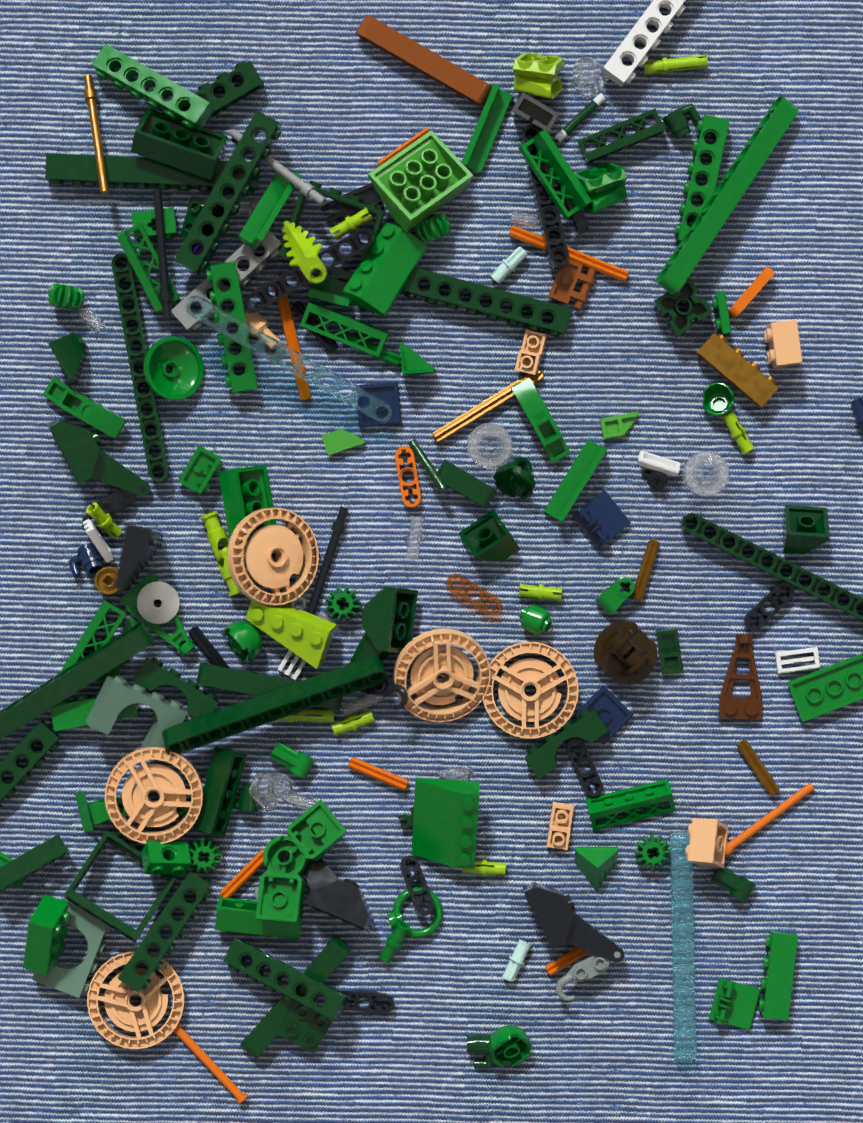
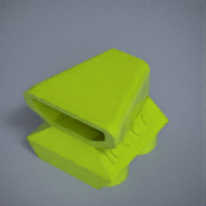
[513,53,565,99]

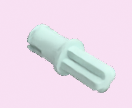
[490,247,527,284]
[503,939,531,982]

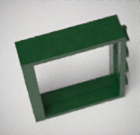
[279,180,386,281]
[63,830,178,943]

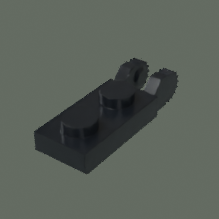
[321,183,383,224]

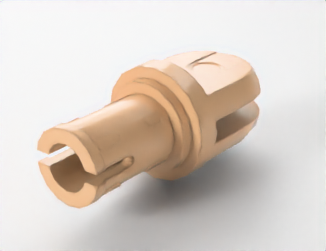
[244,310,281,350]

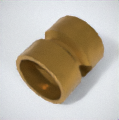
[95,567,122,594]

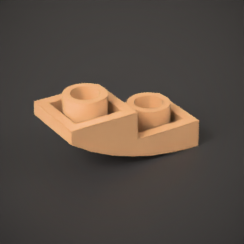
[515,329,547,375]
[546,802,574,850]

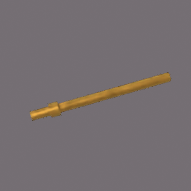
[84,75,109,195]

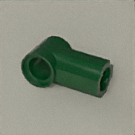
[711,867,756,903]

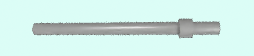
[230,129,326,206]

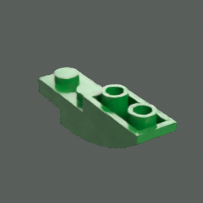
[43,377,127,439]
[511,378,570,463]

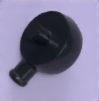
[642,470,668,490]

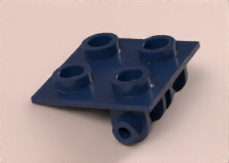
[572,490,631,549]

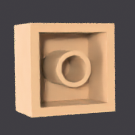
[763,320,802,369]
[686,818,729,869]

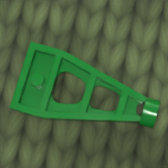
[119,573,195,657]

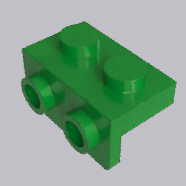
[177,445,223,495]

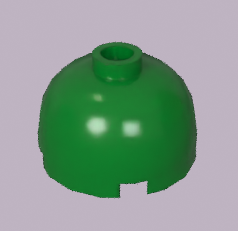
[222,620,262,664]
[489,1025,532,1067]

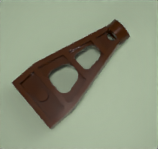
[718,634,762,720]

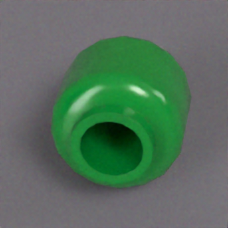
[519,604,552,636]

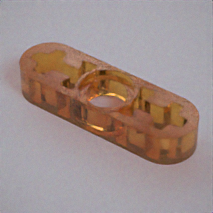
[447,574,502,615]

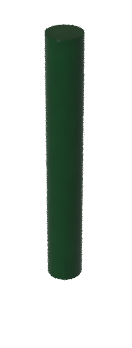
[408,439,448,493]

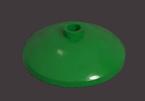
[144,336,204,400]

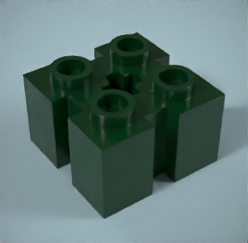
[652,277,714,338]

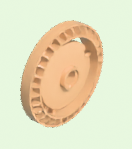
[227,508,319,605]
[393,629,491,722]
[482,642,579,739]
[105,747,203,844]
[87,951,185,1049]

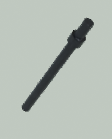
[153,190,172,318]
[307,506,348,615]

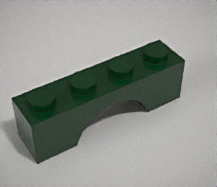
[133,657,220,718]
[524,708,609,779]

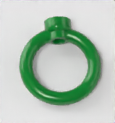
[387,887,443,938]

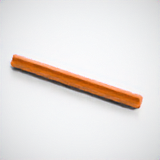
[509,226,629,282]
[272,277,311,400]

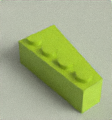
[246,600,337,669]

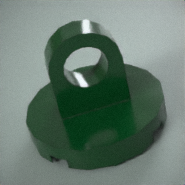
[494,457,535,499]

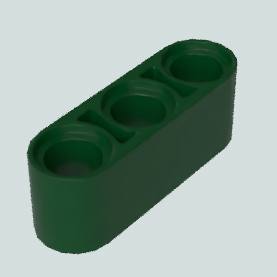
[437,460,497,509]

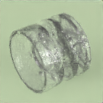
[467,423,514,470]
[682,451,729,497]

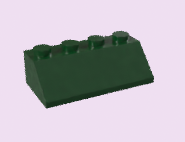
[131,108,228,180]

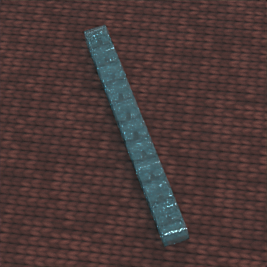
[185,295,392,422]
[669,831,696,1063]

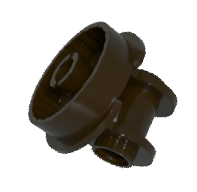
[593,621,657,685]

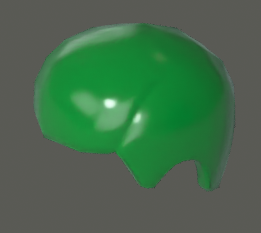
[702,382,735,417]

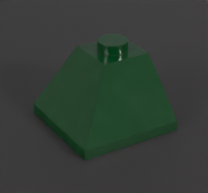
[48,333,87,383]
[782,505,829,554]
[459,510,520,561]

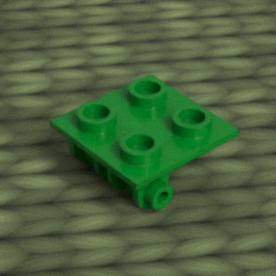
[708,978,760,1030]

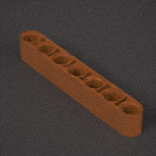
[355,15,492,106]

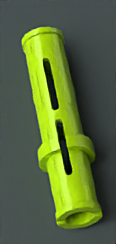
[643,54,708,75]
[278,709,334,723]

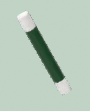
[554,93,606,143]

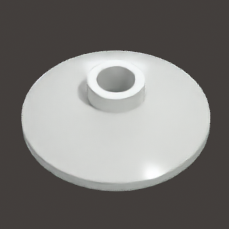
[137,581,180,624]

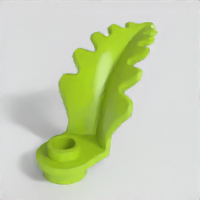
[282,221,327,284]

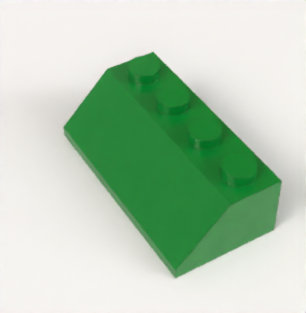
[343,222,428,317]
[218,465,277,554]

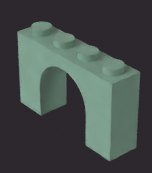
[86,676,187,748]
[32,898,112,998]

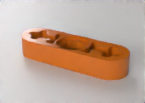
[728,266,775,319]
[395,446,421,507]

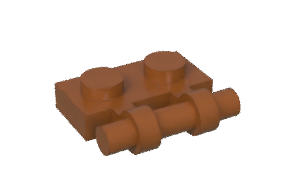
[548,258,597,310]

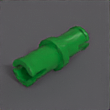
[379,921,410,963]

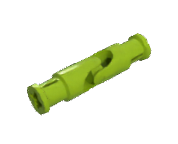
[200,511,241,597]

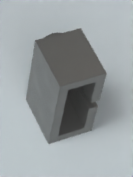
[512,92,559,134]

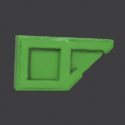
[599,412,639,440]
[322,429,365,456]

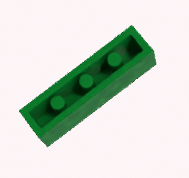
[50,693,140,731]
[215,897,304,940]
[758,930,798,1020]

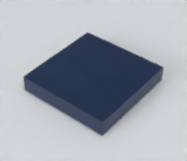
[355,382,401,428]
[574,685,633,745]

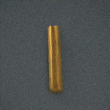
[631,539,660,601]
[737,739,780,796]

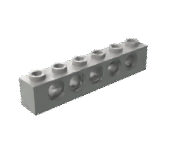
[171,230,282,332]

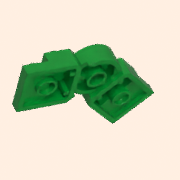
[255,799,348,923]

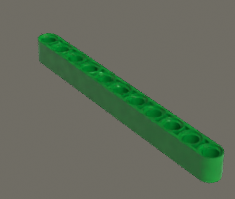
[656,96,799,295]

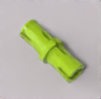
[329,207,373,241]
[722,411,754,454]
[86,502,122,539]
[519,583,562,602]
[331,709,375,737]
[463,860,506,877]

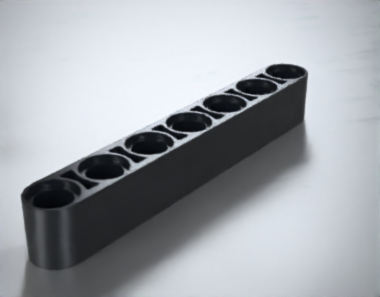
[520,124,569,270]
[245,227,375,312]

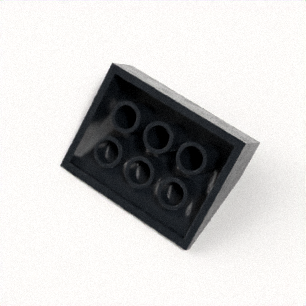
[115,524,163,590]

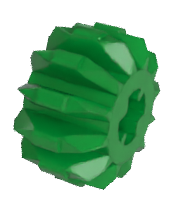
[414,213,451,243]
[48,284,85,310]
[325,586,361,621]
[634,834,671,870]
[189,838,223,874]

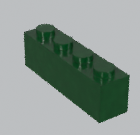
[193,746,247,836]

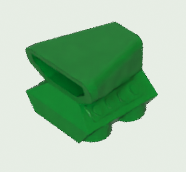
[575,162,627,214]

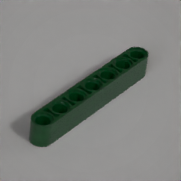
[196,663,343,711]
[240,935,352,1059]

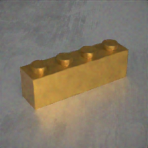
[696,333,778,409]

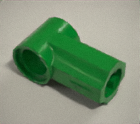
[269,741,315,779]

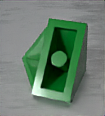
[400,342,435,377]
[575,846,618,891]

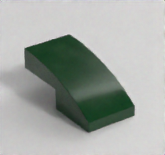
[656,627,683,675]

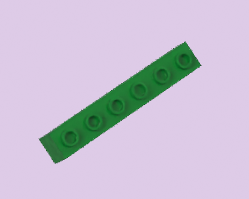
[92,43,214,131]
[674,115,730,243]
[206,261,258,393]

